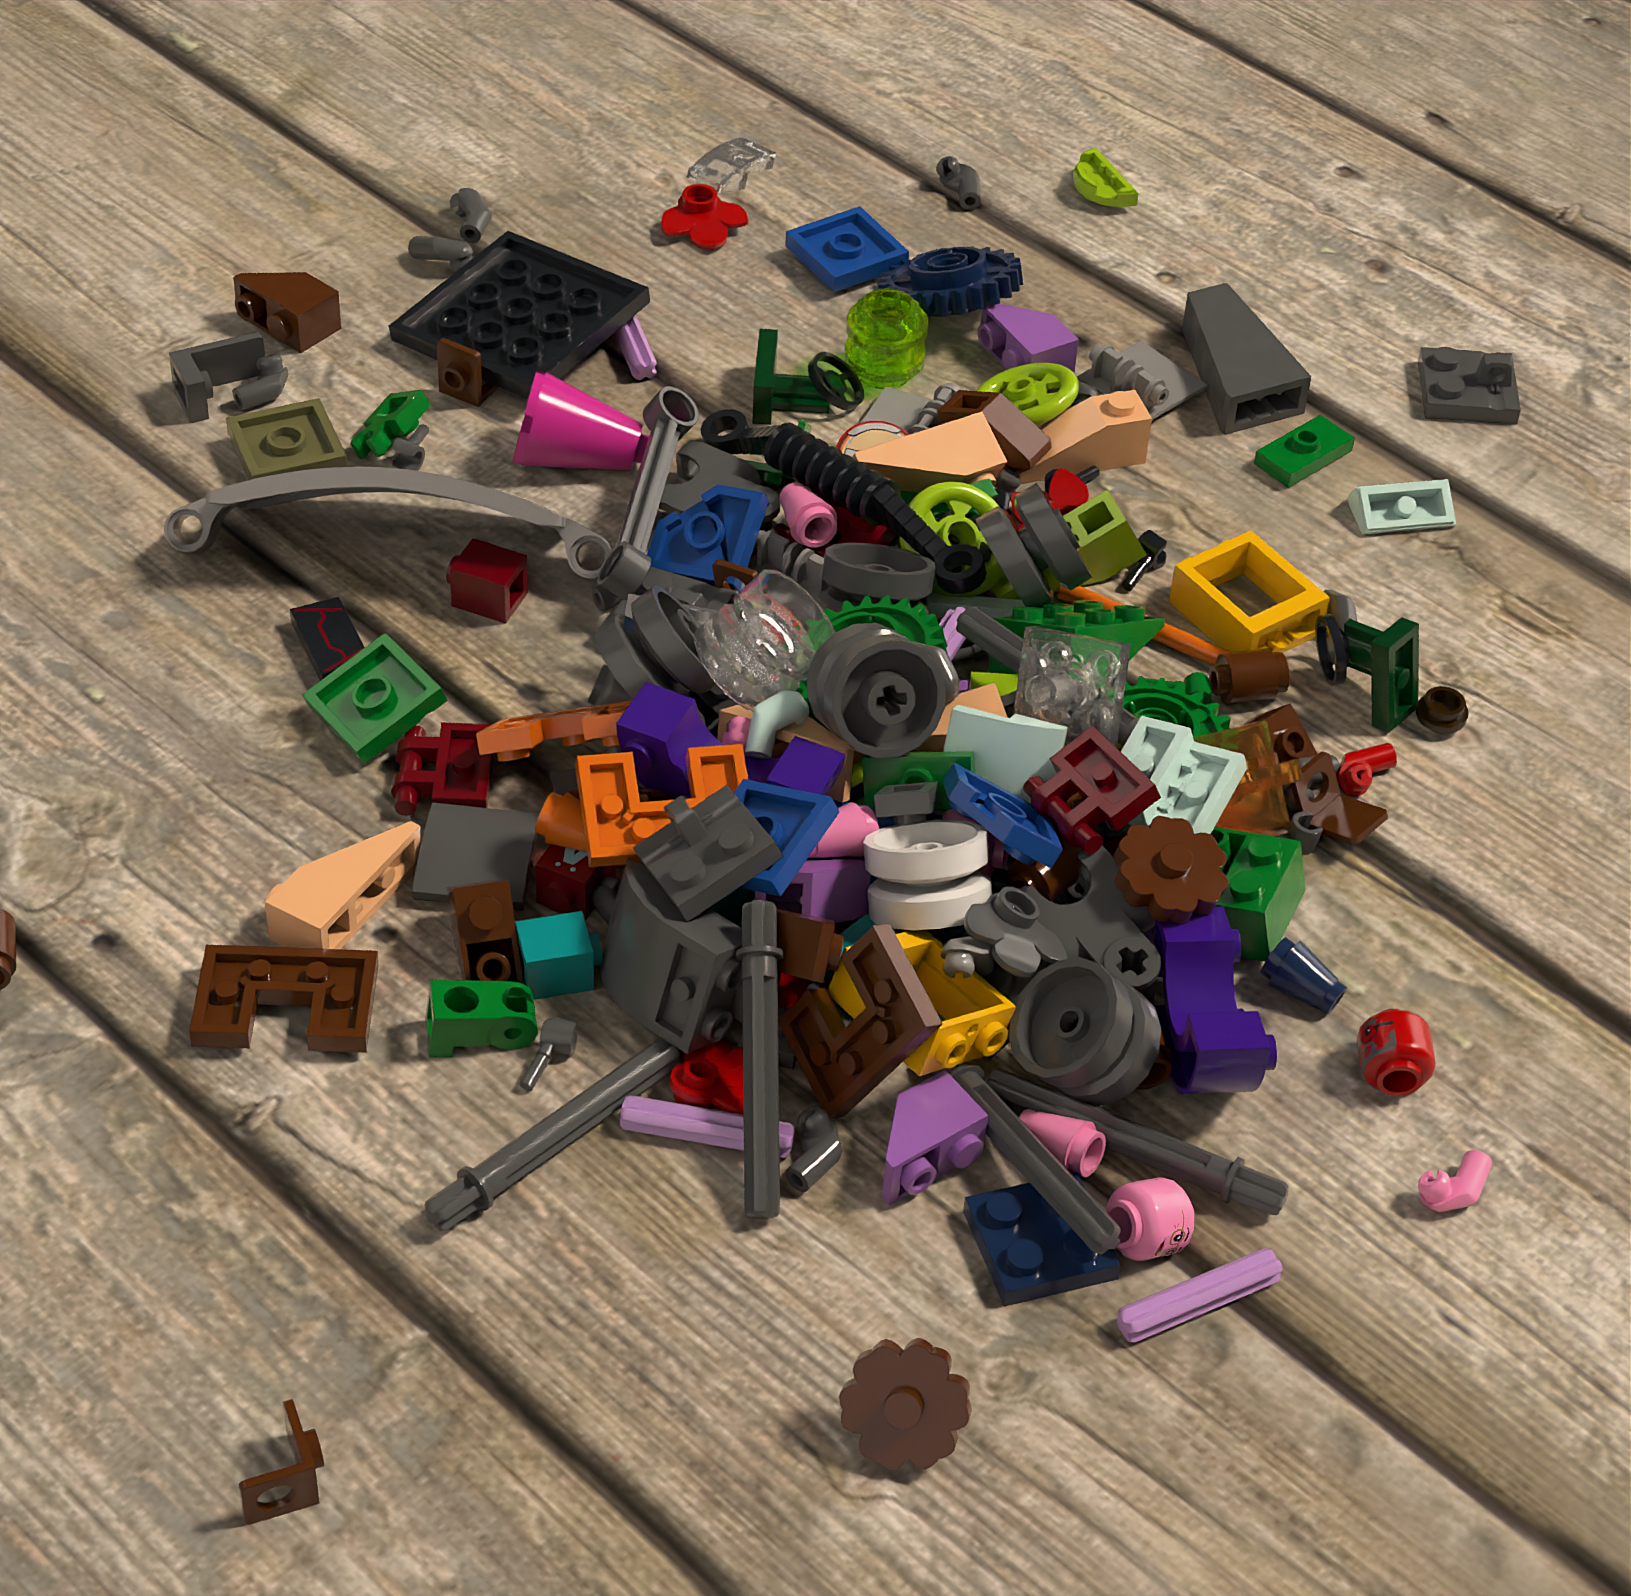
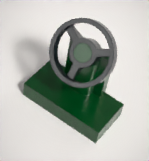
[752,329,864,425]
[1315,614,1419,733]

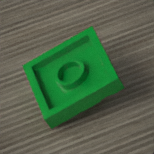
[302,632,448,764]

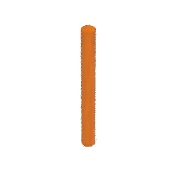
[1057,586,1232,665]

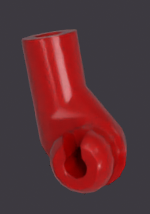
[1336,743,1397,796]

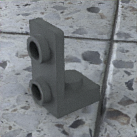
[169,332,265,423]

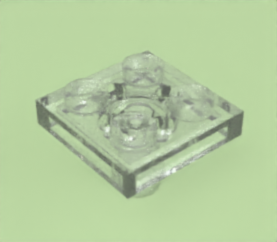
[1013,626,1131,748]

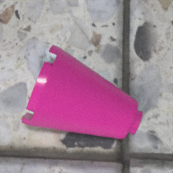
[512,370,649,471]

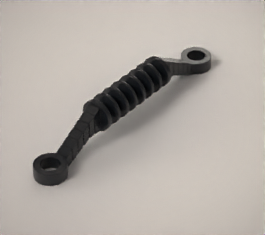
[700,409,987,594]

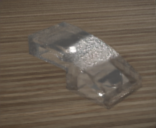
[686,137,776,194]

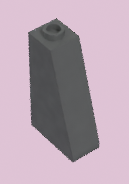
[1182,283,1312,435]

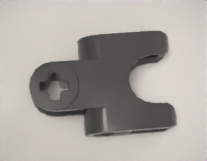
[652,440,780,555]
[1020,846,1161,1003]

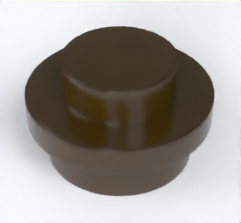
[1416,686,1469,733]

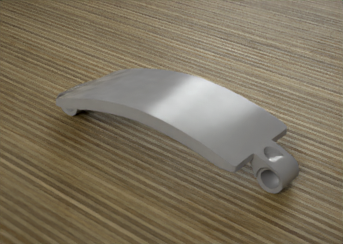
[164,466,614,579]

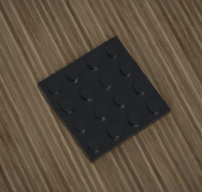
[388,231,650,399]

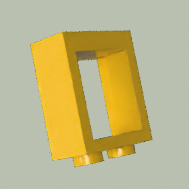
[1169,530,1330,653]
[828,930,1016,1076]

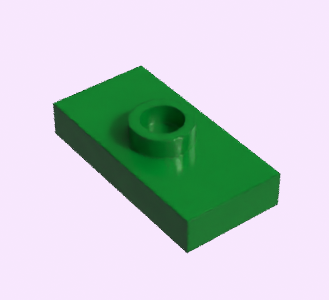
[1254,414,1355,488]
[862,752,975,810]

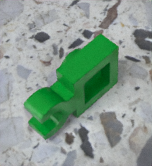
[350,390,431,459]

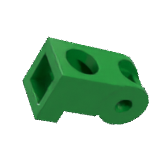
[425,980,538,1057]

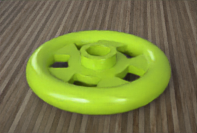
[976,363,1079,426]
[900,482,1004,597]

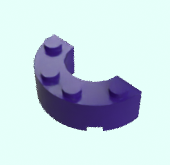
[616,682,845,800]
[1154,906,1277,1095]

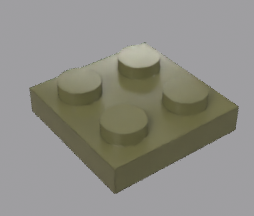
[226,398,348,480]

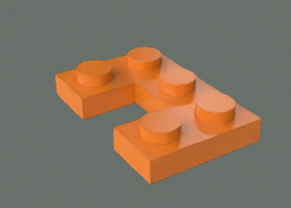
[476,700,633,761]
[575,744,748,867]

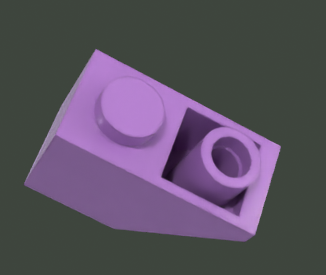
[977,304,1079,373]
[754,857,870,923]
[882,1070,988,1205]

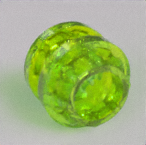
[844,288,928,389]

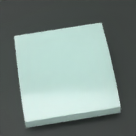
[932,705,1068,815]
[1121,716,1247,834]

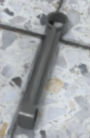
[597,386,699,600]

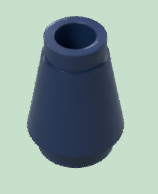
[1260,937,1348,1014]

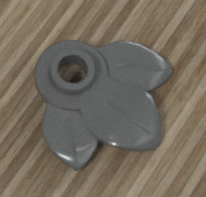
[964,887,1067,978]

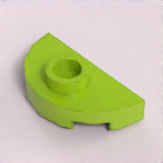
[1073,147,1139,207]

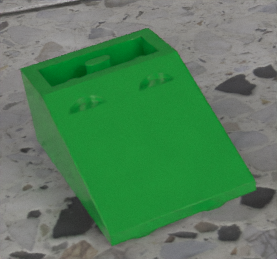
[989,600,1165,688]
[1211,826,1306,962]

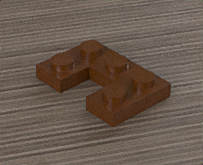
[778,923,943,1119]
[189,944,379,1053]

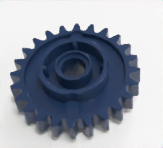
[877,246,1023,318]

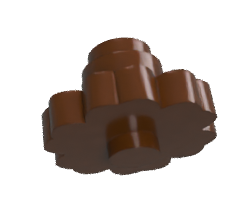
[1113,816,1229,924]
[839,1338,972,1470]

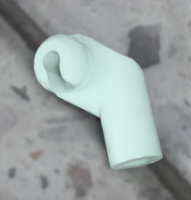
[745,690,809,760]

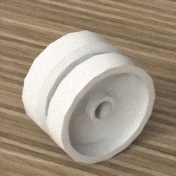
[863,820,992,930]

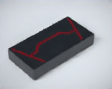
[290,597,365,681]

